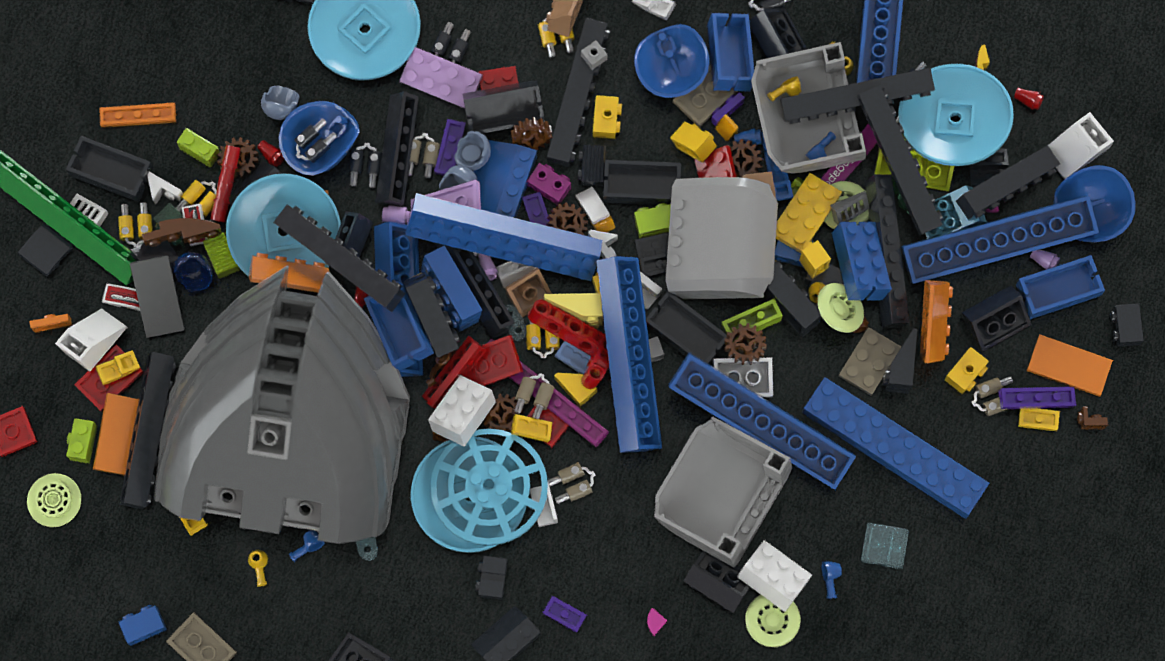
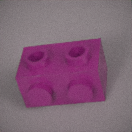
[527,163,571,205]

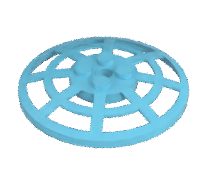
[431,429,548,545]

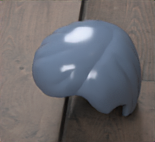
[261,86,299,120]
[455,131,491,171]
[439,165,477,190]

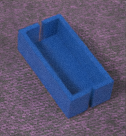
[707,13,754,91]
[832,222,892,300]
[420,246,482,332]
[1016,255,1105,319]
[364,281,434,371]

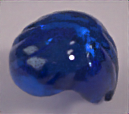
[174,252,213,292]

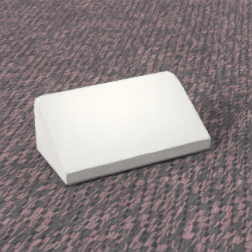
[496,261,536,288]

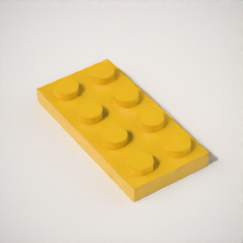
[776,173,842,253]

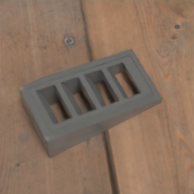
[830,191,870,225]

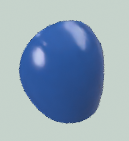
[635,24,709,98]
[279,101,359,175]
[1054,165,1135,242]

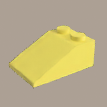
[544,293,603,328]

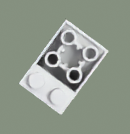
[1048,112,1114,179]
[55,309,127,371]

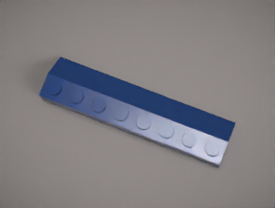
[374,221,423,377]

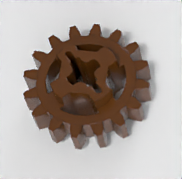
[511,117,552,150]
[217,137,259,179]
[727,139,764,178]
[546,202,588,235]
[724,323,767,365]
[483,394,524,436]

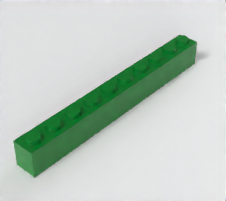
[0,150,136,285]

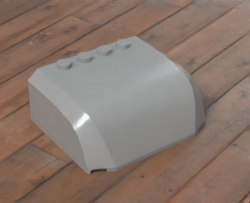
[751,42,866,173]
[666,177,778,299]
[654,417,792,567]

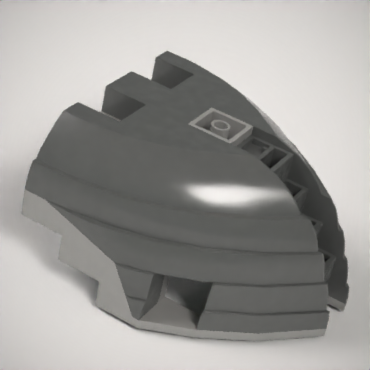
[154,265,410,543]

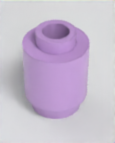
[382,205,410,225]

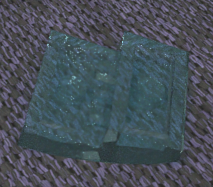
[861,523,909,569]

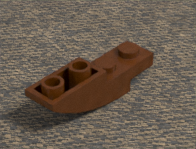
[142,218,221,247]

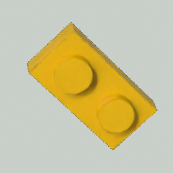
[1018,408,1060,432]

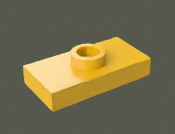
[511,414,552,442]

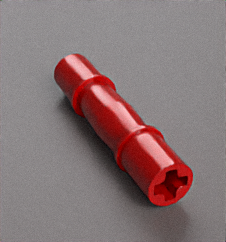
[210,145,241,222]

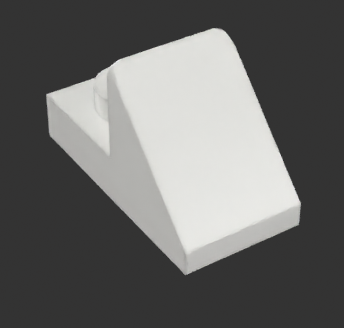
[147,172,183,204]
[588,230,618,259]

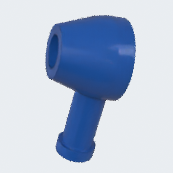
[805,131,836,160]
[289,530,325,562]
[822,561,842,599]

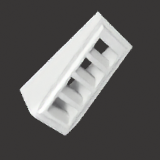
[70,194,109,227]

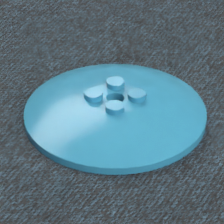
[308,0,420,80]
[898,64,1013,166]
[226,174,341,276]
[411,437,527,553]

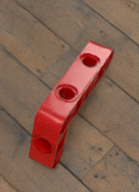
[528,300,609,389]

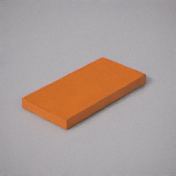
[1027,334,1113,397]
[93,393,139,475]

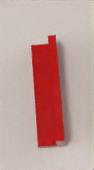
[422,336,487,409]

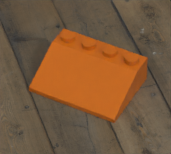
[248,252,329,293]
[920,280,953,363]

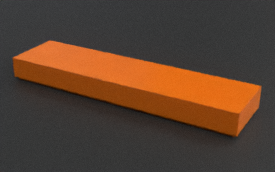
[100,103,176,128]

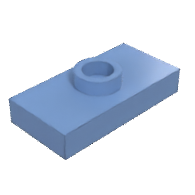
[554,341,591,374]

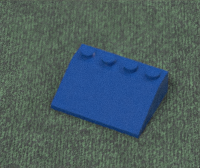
[473,140,537,218]

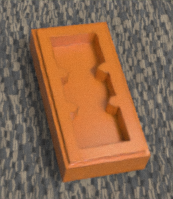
[29,314,72,333]

